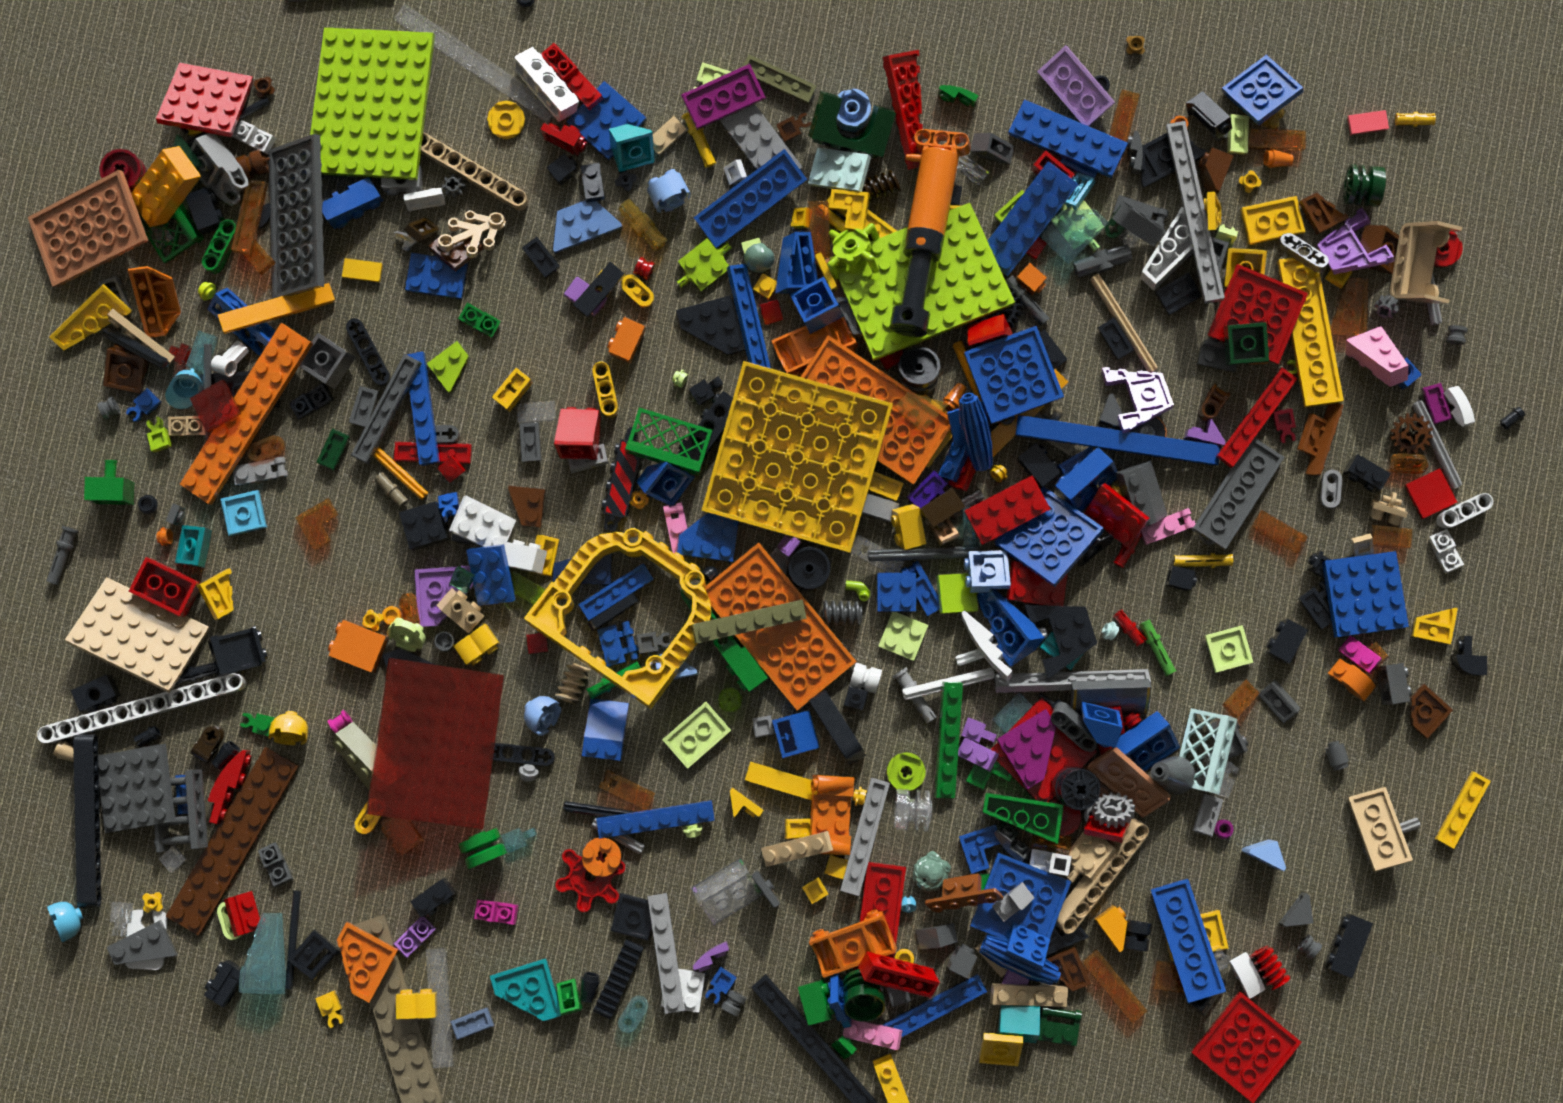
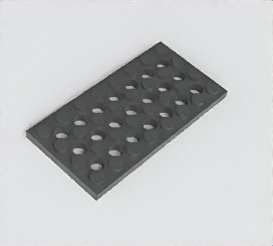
[269,134,325,299]

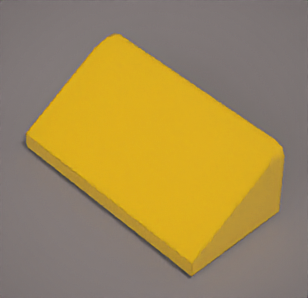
[529,535,559,577]

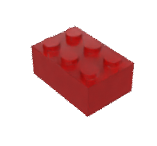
[128,557,201,618]

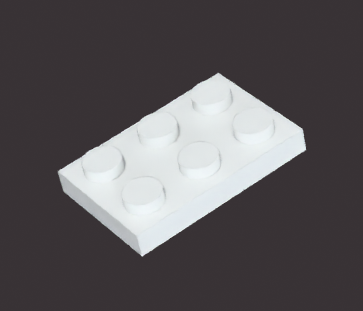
[449,496,516,547]

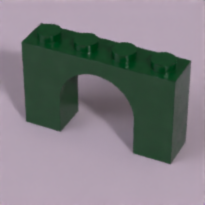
[808,91,896,158]

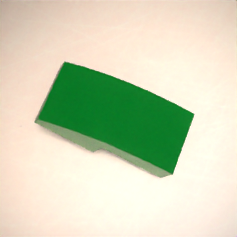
[938,85,979,107]
[458,302,501,338]

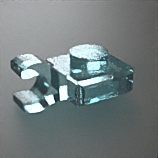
[501,827,537,853]

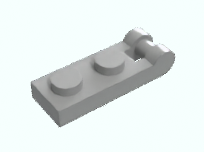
[233,457,288,486]

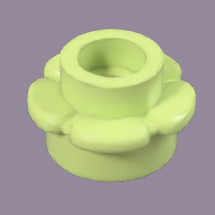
[672,370,688,388]

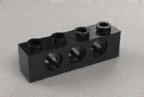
[678,391,733,461]

